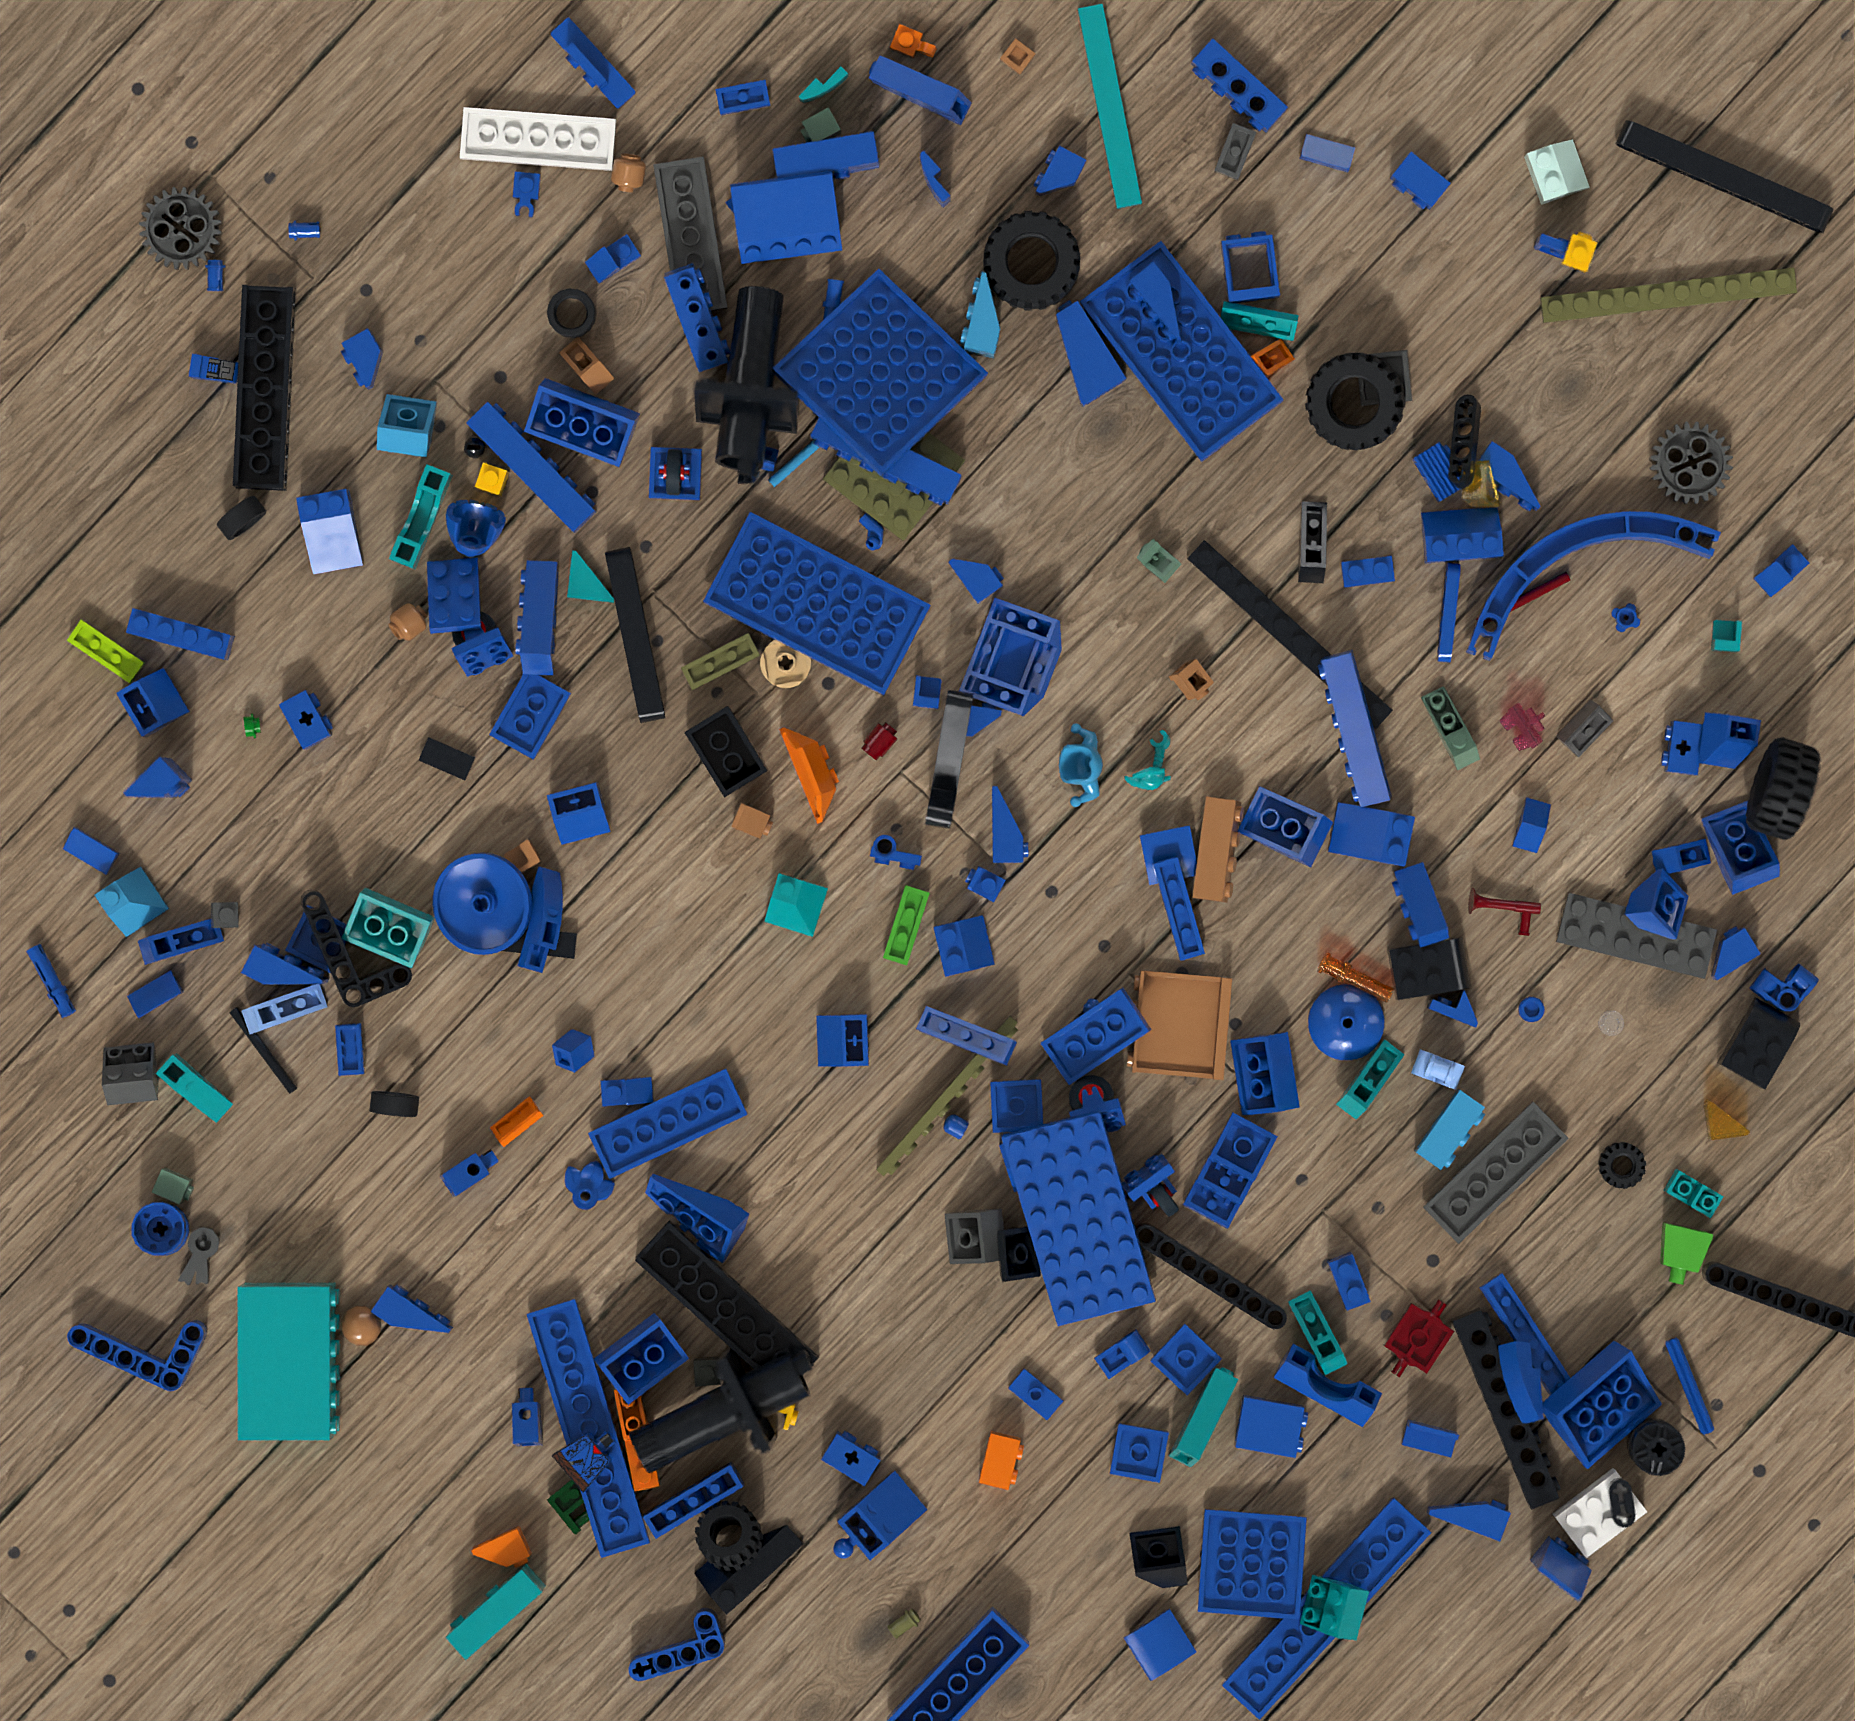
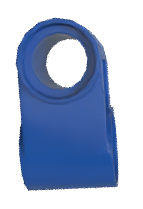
[1749,963,1819,1012]

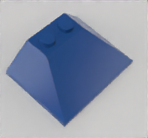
[959,598,1062,716]

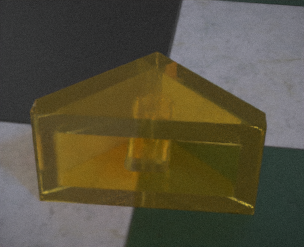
[1462,460,1500,508]
[1703,1099,1750,1140]

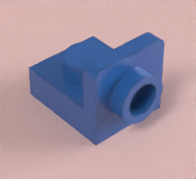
[965,866,1006,902]

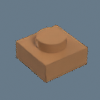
[1000,38,1036,75]

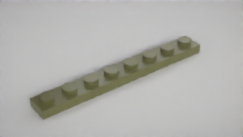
[876,1016,1018,1176]

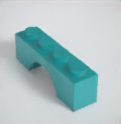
[389,464,453,570]

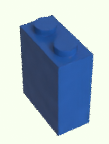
[1234,1395,1308,1458]

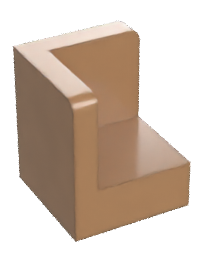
[504,839,542,873]

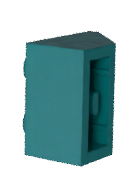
[1300,1575,1369,1640]

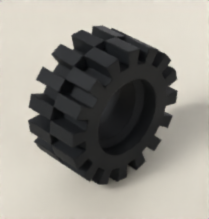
[1598,1142,1646,1189]

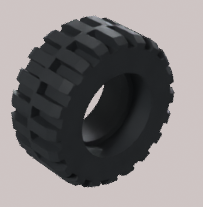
[983,210,1080,311]
[1305,352,1406,450]
[1746,737,1821,840]

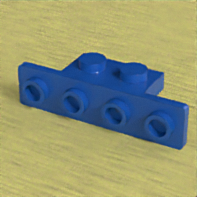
[551,18,636,109]

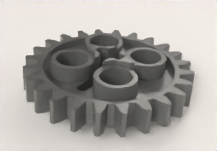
[139,187,222,270]
[1649,421,1733,504]

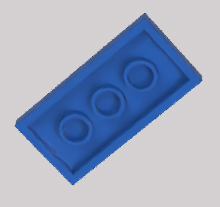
[1041,988,1152,1085]

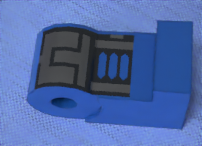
[189,354,238,384]

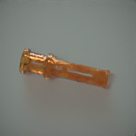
[1317,952,1394,1003]

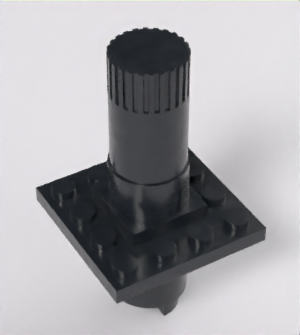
[694,286,798,484]
[629,1348,814,1474]

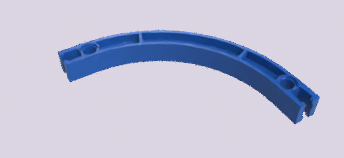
[1466,511,1721,661]

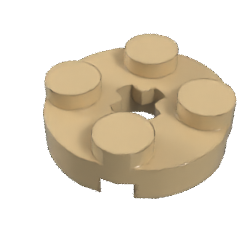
[760,640,811,688]

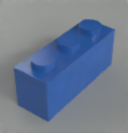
[1392,862,1449,948]

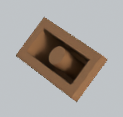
[559,337,615,395]
[731,803,773,839]

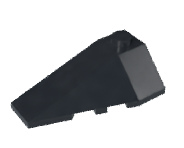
[694,1524,804,1615]

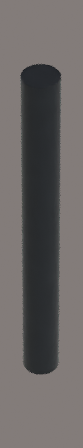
[229,1007,298,1094]

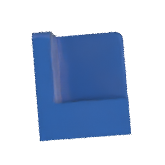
[913,675,942,709]
[552,1029,594,1073]

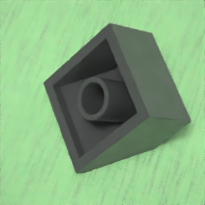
[944,1209,1004,1264]

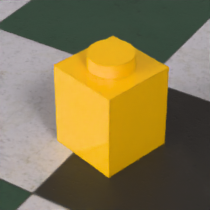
[475,463,509,497]

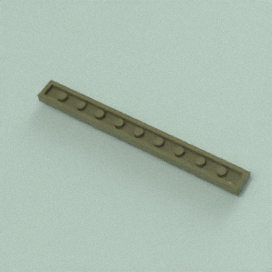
[1540,268,1797,323]

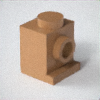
[1169,659,1214,701]

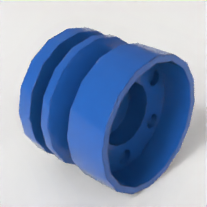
[132,1202,189,1256]

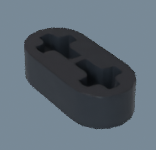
[1608,1478,1636,1528]

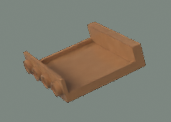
[1127,970,1232,1080]

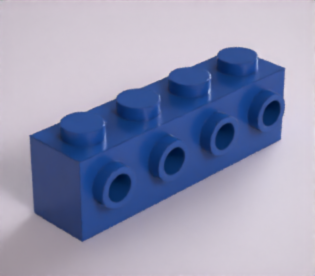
[664,263,730,372]

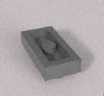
[1214,123,1256,181]

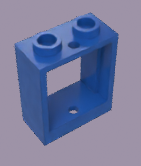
[1221,231,1280,303]

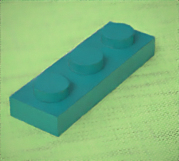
[1220,301,1299,341]

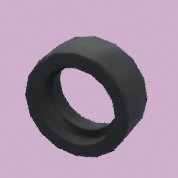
[547,288,596,338]
[217,496,266,540]
[369,1091,419,1117]

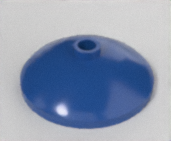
[1308,984,1385,1061]

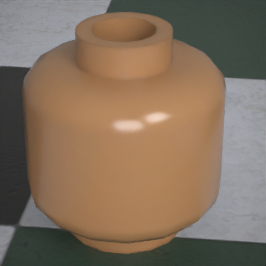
[611,153,646,192]
[388,603,427,641]

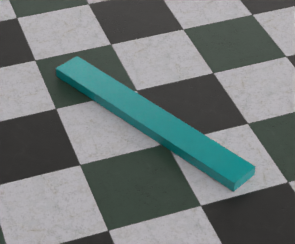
[1078,4,1142,209]

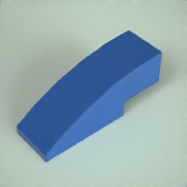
[1498,1341,1544,1424]

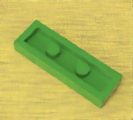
[883,885,930,965]

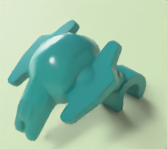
[1124,730,1171,790]

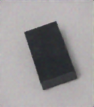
[418,737,476,781]

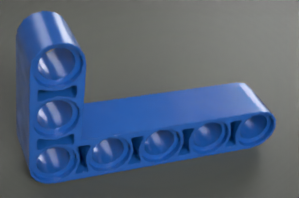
[67,1320,207,1391]

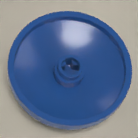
[433,852,532,955]

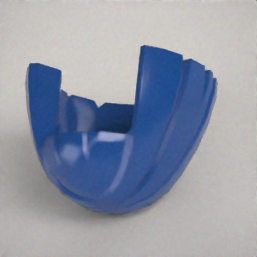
[446,500,506,557]

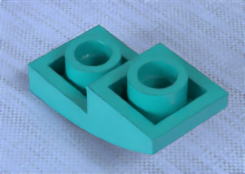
[1663,1169,1724,1218]

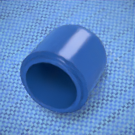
[943,1114,969,1139]

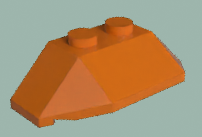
[779,727,839,824]

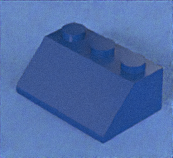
[1421,507,1504,564]
[123,757,192,798]
[1230,1032,1300,1116]
[594,1313,689,1405]

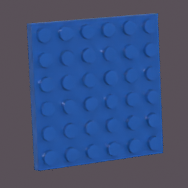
[773,269,988,476]

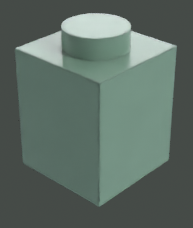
[800,107,841,143]
[152,1168,194,1204]

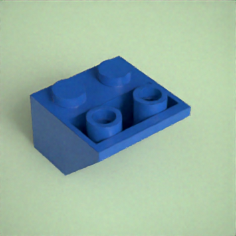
[116,668,190,738]
[1698,713,1761,769]
[547,783,611,845]
[816,1014,869,1067]

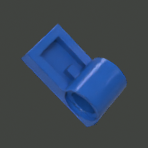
[870,835,922,870]
[1094,1329,1151,1379]

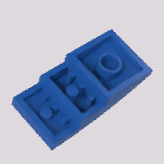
[1182,1113,1278,1229]

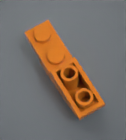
[614,1390,660,1492]

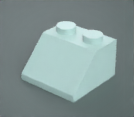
[1524,139,1590,205]

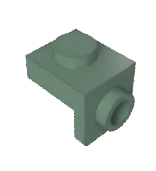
[1137,539,1181,583]

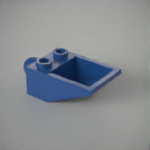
[833,1471,927,1560]

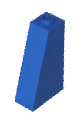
[869,55,972,126]
[1056,300,1126,407]

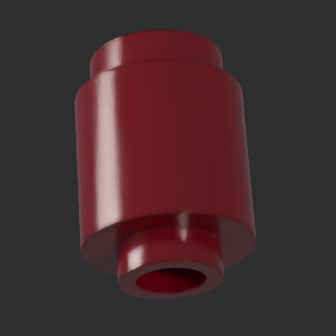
[861,722,898,761]

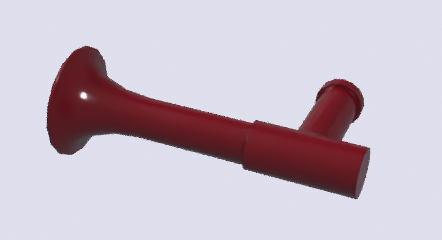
[1468,888,1541,936]

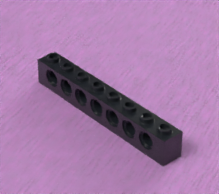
[1451,1308,1561,1510]

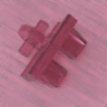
[1500,702,1545,751]

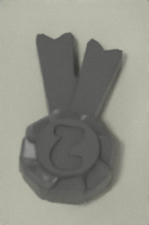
[178,1227,220,1286]

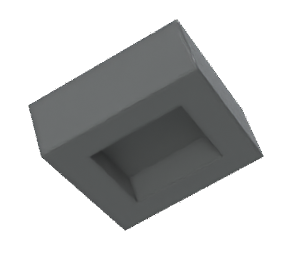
[211,902,238,928]

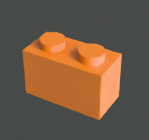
[979,1431,1024,1490]

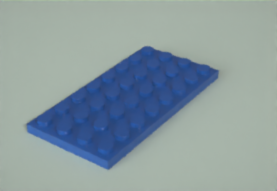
[1080,241,1283,462]
[703,512,931,696]
[1001,1110,1156,1326]

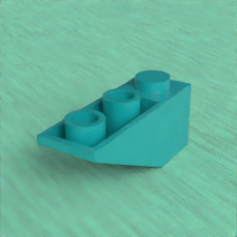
[156,1053,233,1123]

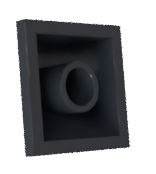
[1129,1526,1188,1588]

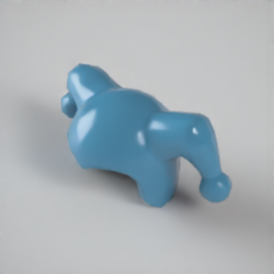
[1059,723,1103,807]

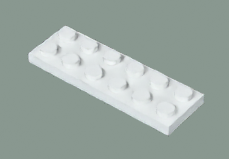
[460,107,616,171]

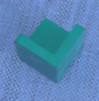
[1711,620,1742,652]

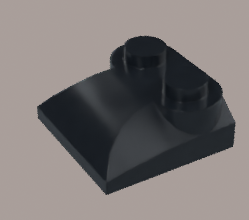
[997,1226,1041,1282]

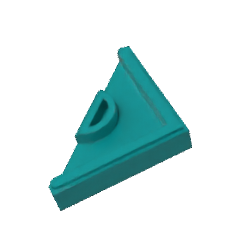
[567,551,614,603]

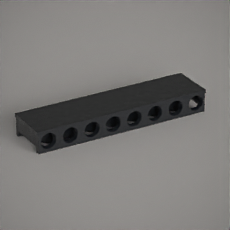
[233,285,296,491]
[635,1220,819,1375]

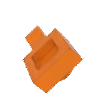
[890,24,937,59]

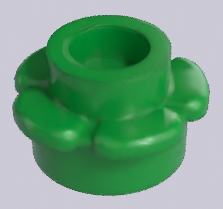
[243,713,261,739]

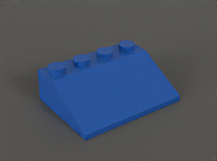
[730,171,842,264]
[1542,1341,1662,1469]

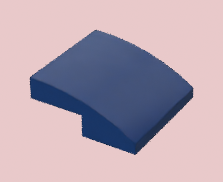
[920,151,951,208]
[1140,825,1197,885]
[1124,1609,1196,1681]

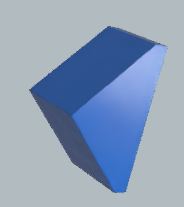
[1512,797,1551,853]

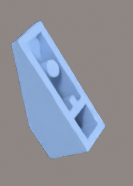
[242,984,328,1034]

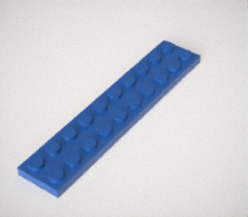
[526,1299,650,1558]
[1222,1497,1432,1720]

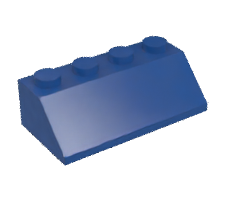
[524,378,640,467]

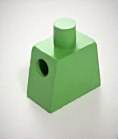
[1660,1222,1714,1285]

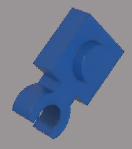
[513,172,541,218]

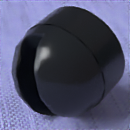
[464,438,485,459]

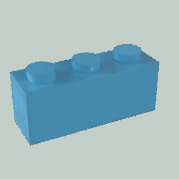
[1414,1089,1485,1170]

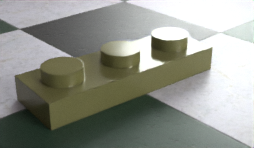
[681,633,760,690]

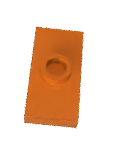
[490,1096,544,1147]

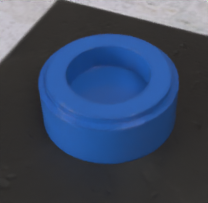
[1518,997,1545,1022]

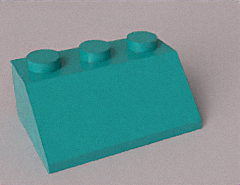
[342,888,435,968]

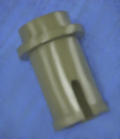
[887,1608,921,1639]

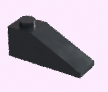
[1298,501,1327,584]

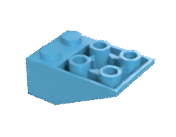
[960,272,1000,359]

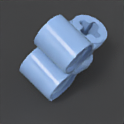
[1411,1049,1465,1090]

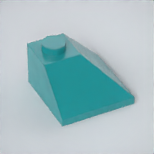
[764,873,828,937]

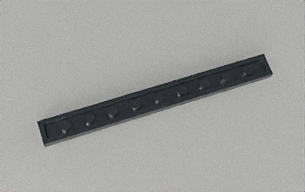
[1187,540,1393,729]

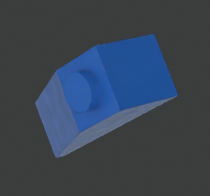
[992,786,1028,863]
[138,919,224,965]
[1426,1499,1511,1541]

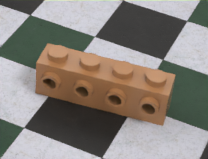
[1192,797,1244,903]

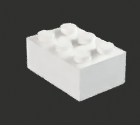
[1552,1468,1647,1558]

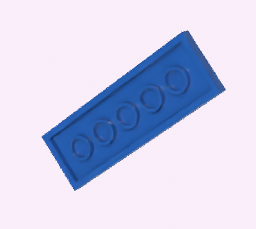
[588,1068,748,1179]

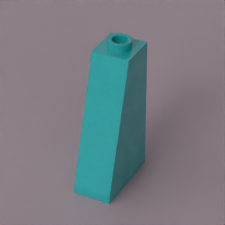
[1168,1367,1239,1468]

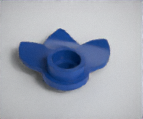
[565,1161,614,1210]

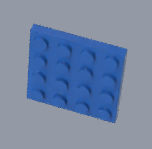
[1198,1509,1307,1620]

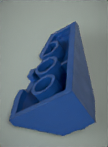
[645,1174,749,1263]

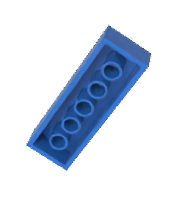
[887,1606,1029,1721]

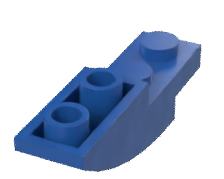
[518,866,563,973]

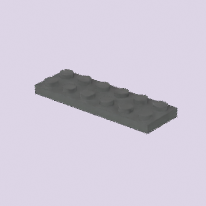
[653,156,728,316]
[1556,893,1717,979]
[1423,1101,1569,1244]

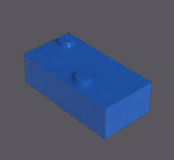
[772,131,879,180]

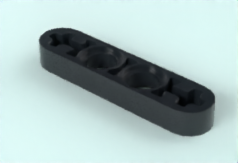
[1448,394,1481,489]

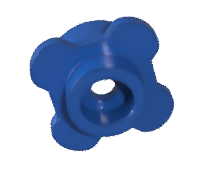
[1611,603,1640,632]

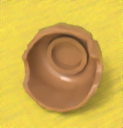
[341,1306,381,1346]

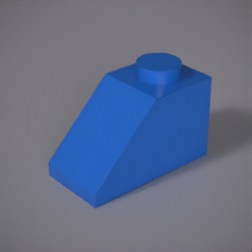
[948,559,1004,604]
[1651,839,1711,874]
[1711,926,1761,980]

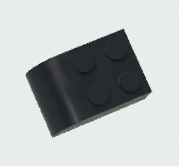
[684,706,768,798]
[1387,937,1471,1000]
[1717,997,1800,1090]

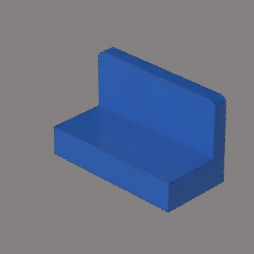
[1401,1419,1459,1458]

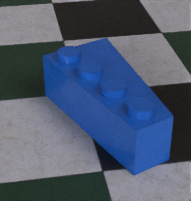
[516,560,559,675]

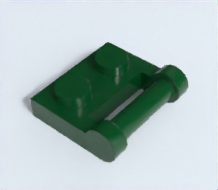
[547,1479,589,1535]

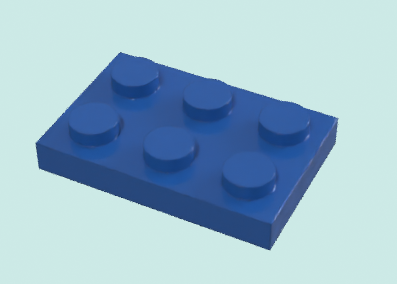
[427,558,481,634]
[489,674,571,760]

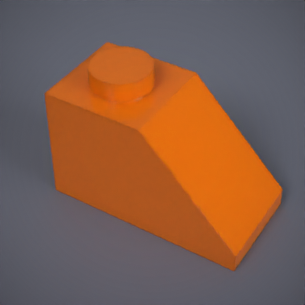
[471,1526,532,1568]

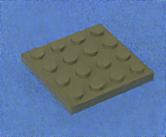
[823,432,965,542]

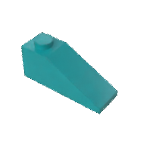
[1336,1039,1405,1119]
[1288,1290,1348,1375]

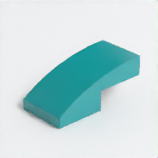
[799,66,849,103]

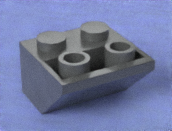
[102,1042,159,1106]

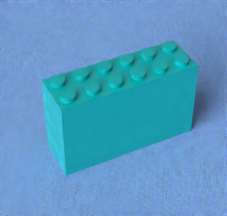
[238,1283,340,1440]

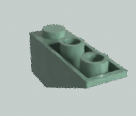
[1421,686,1480,771]

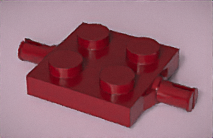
[1384,1299,1455,1377]

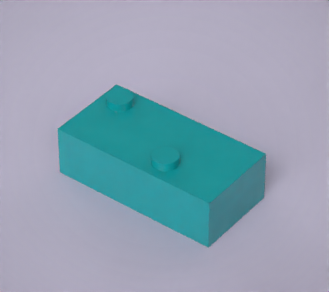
[445,1563,546,1660]

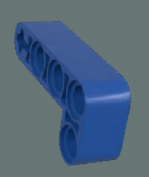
[628,1608,725,1681]

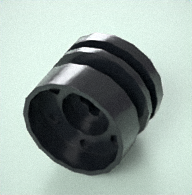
[1627,1418,1686,1476]

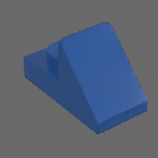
[585,234,642,284]
[1753,544,1810,597]
[1427,989,1478,1028]
[601,1077,654,1106]

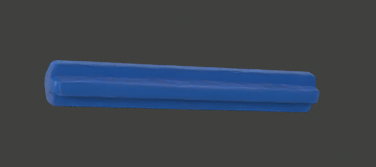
[1665,1338,1714,1435]

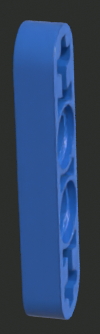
[1437,563,1461,663]

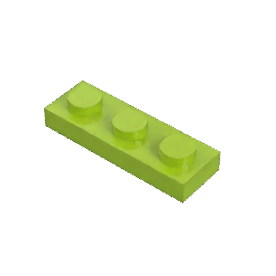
[67,620,145,684]

